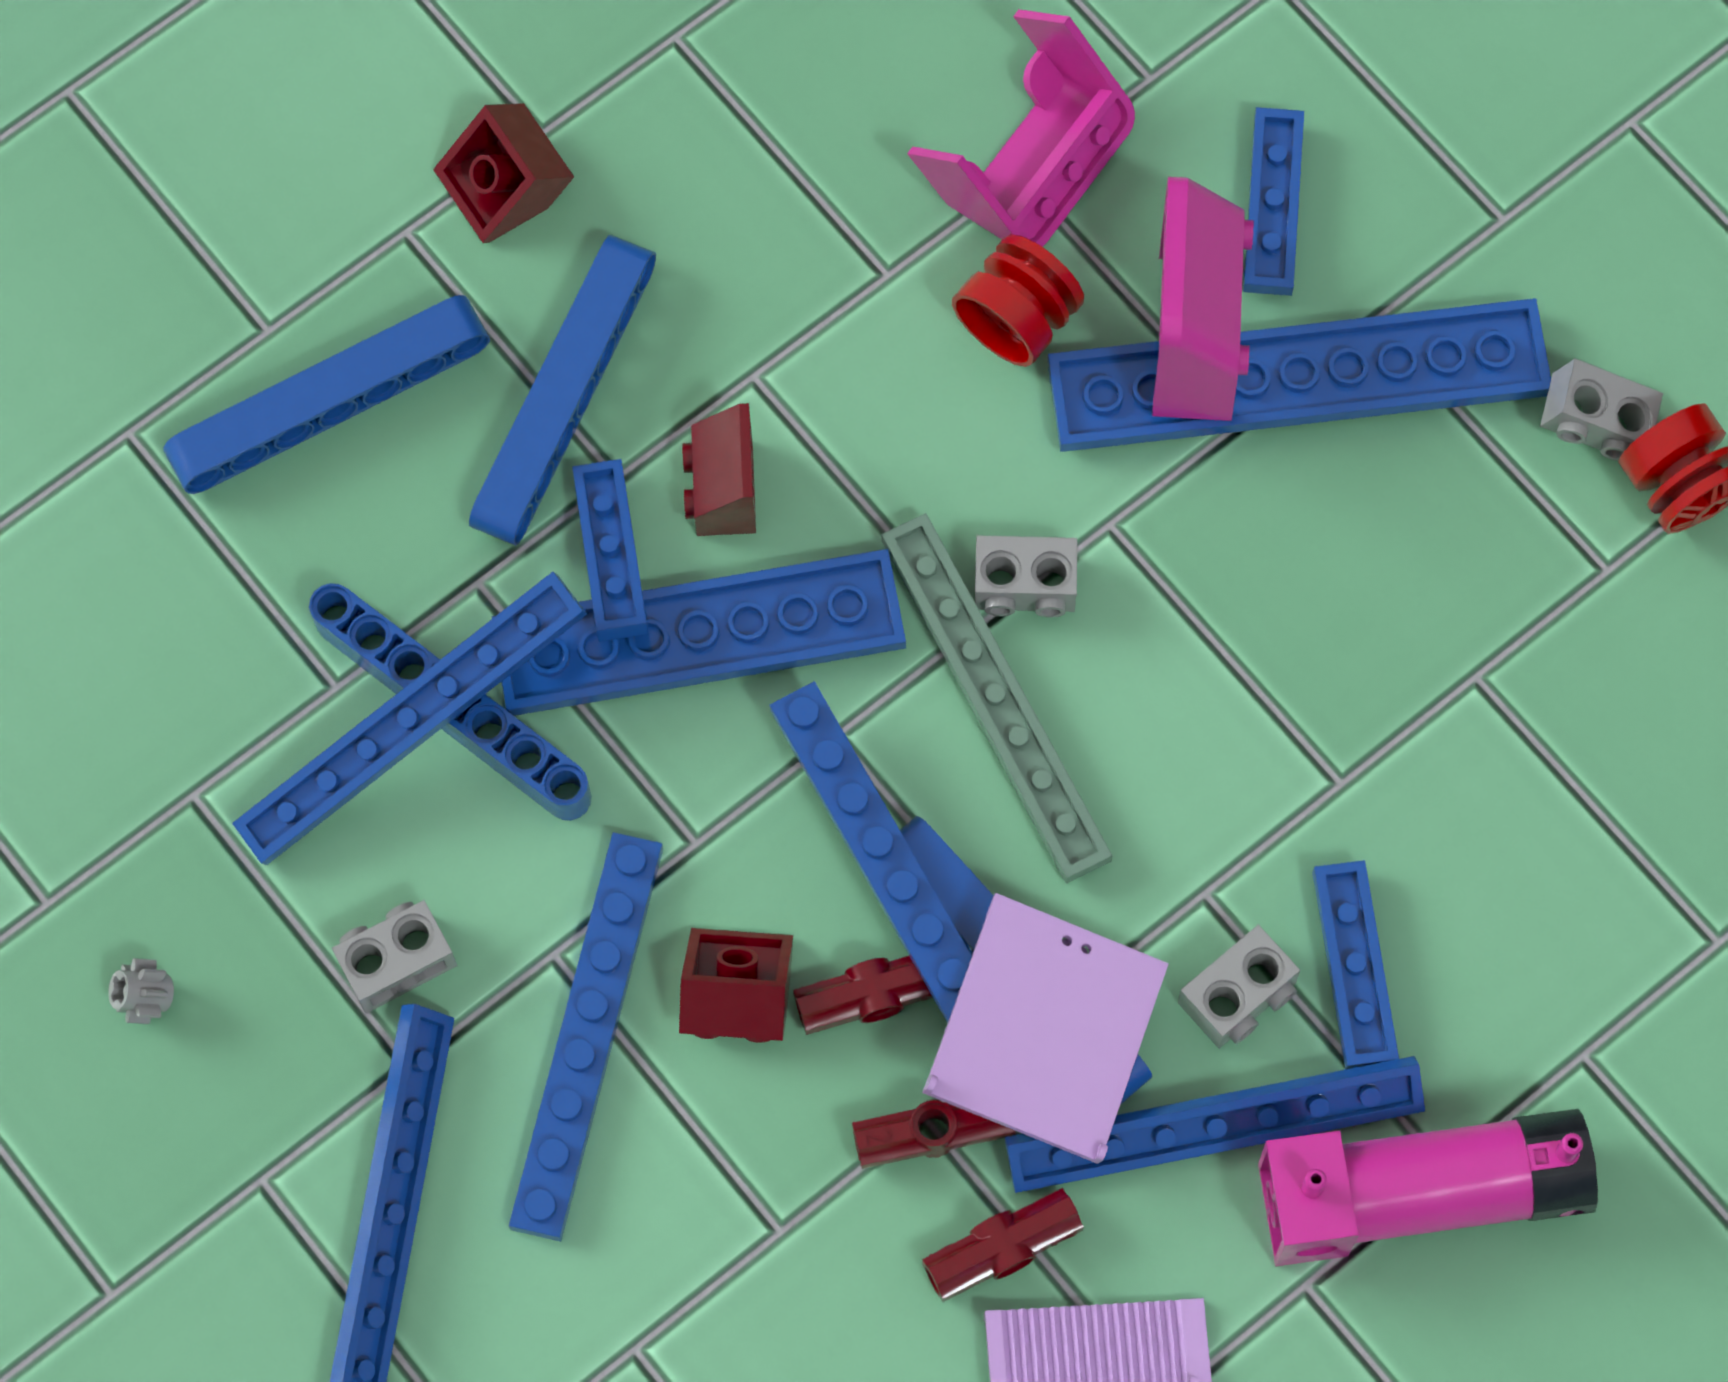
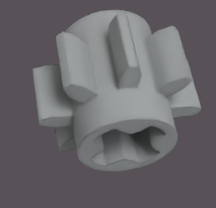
[109,958,174,1024]

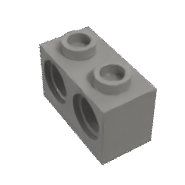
[1540,358,1663,461]
[975,535,1077,617]
[332,900,457,1014]
[1178,924,1300,1049]

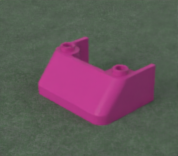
[907,9,1135,247]
[1152,176,1254,421]

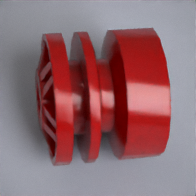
[952,234,1084,367]
[1618,403,1728,534]

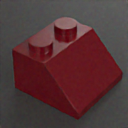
[433,103,574,243]
[682,403,756,536]
[679,928,793,1043]

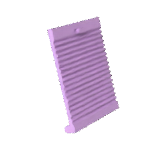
[922,893,1169,1164]
[984,1298,1212,1382]

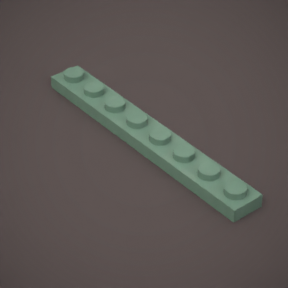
[881,513,1112,884]

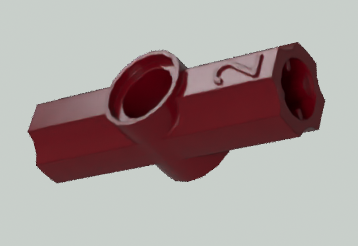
[793,956,933,1035]
[852,1100,1016,1169]
[922,1188,1084,1302]

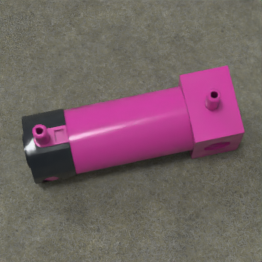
[1258,1108,1598,1267]

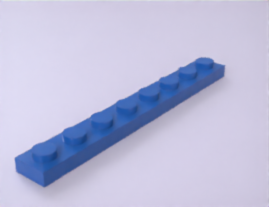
[232,572,587,865]
[770,681,972,1023]
[509,832,663,1242]
[330,1004,455,1382]
[1004,1056,1425,1193]

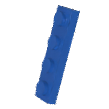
[1243,107,1304,296]
[572,459,649,642]
[1312,860,1399,1069]

